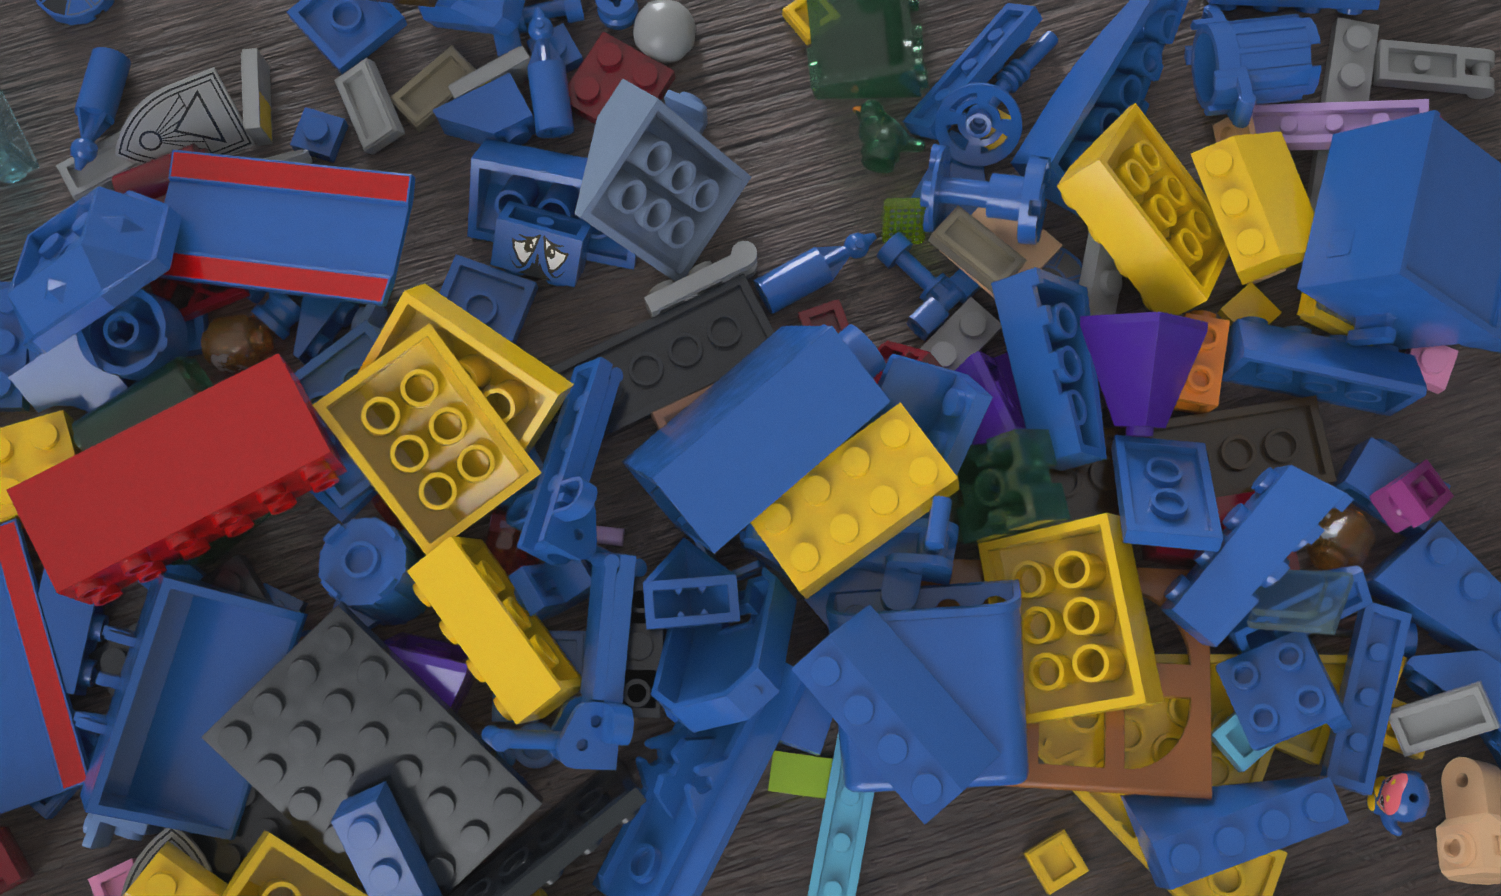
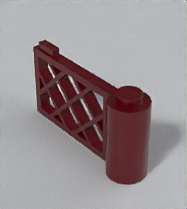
[112,143,250,322]

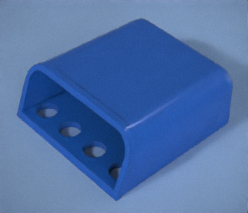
[826,579,1029,793]

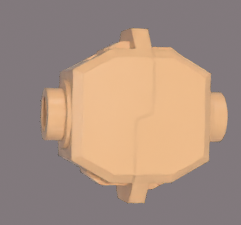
[1436,757,1501,885]

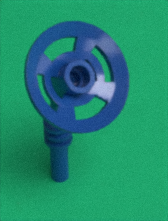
[935,31,1058,166]

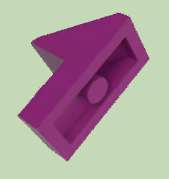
[1370,459,1454,533]

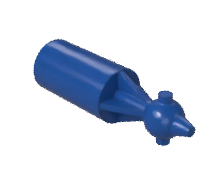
[527,8,574,138]
[70,47,131,171]
[754,233,877,314]

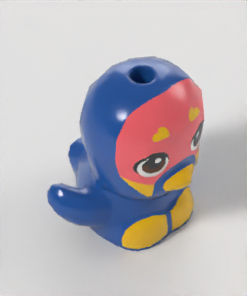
[1366,770,1430,836]

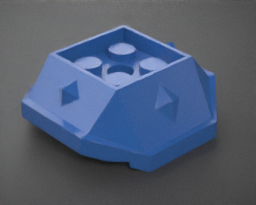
[7,186,182,356]

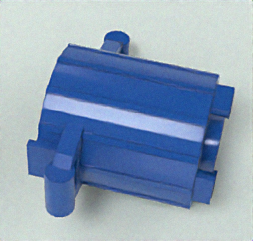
[318,517,427,629]

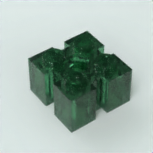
[956,429,1071,544]

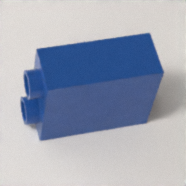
[621,324,891,553]

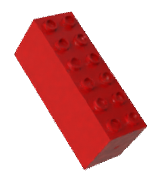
[6,353,347,606]

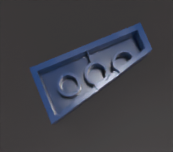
[991,267,1107,471]

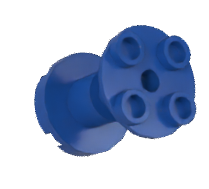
[920,144,1051,245]

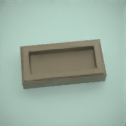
[390,45,476,133]
[928,205,1027,293]

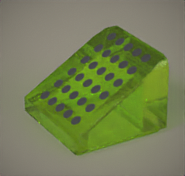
[881,198,926,244]

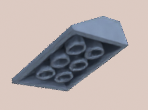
[575,79,751,282]

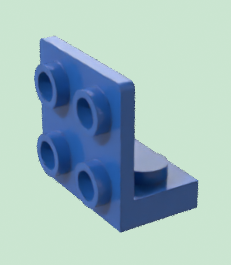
[857,354,993,476]
[1216,628,1353,751]

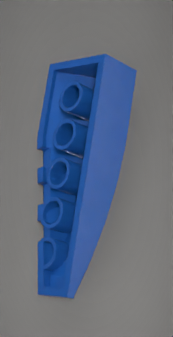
[1011,0,1189,218]

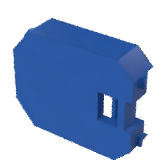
[651,567,797,733]

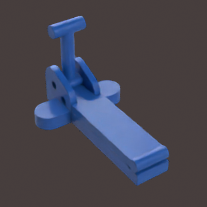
[506,357,647,577]
[744,496,959,611]
[481,552,636,770]

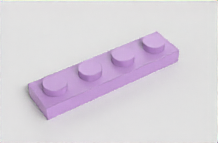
[1252,99,1429,151]

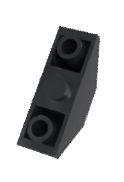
[623,577,667,718]

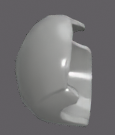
[633,0,696,64]

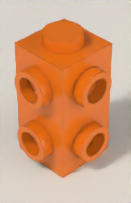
[1174,310,1230,414]

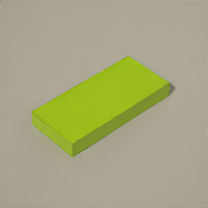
[768,751,833,799]

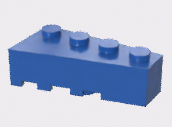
[1365,520,1501,663]

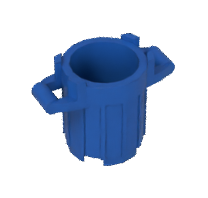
[1184,4,1321,128]

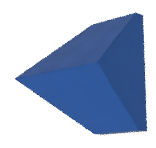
[643,538,740,630]

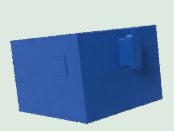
[1297,110,1501,350]

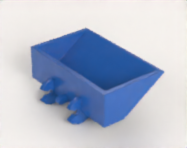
[73,572,308,840]

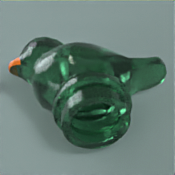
[853,100,926,173]

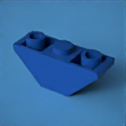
[1401,650,1501,754]

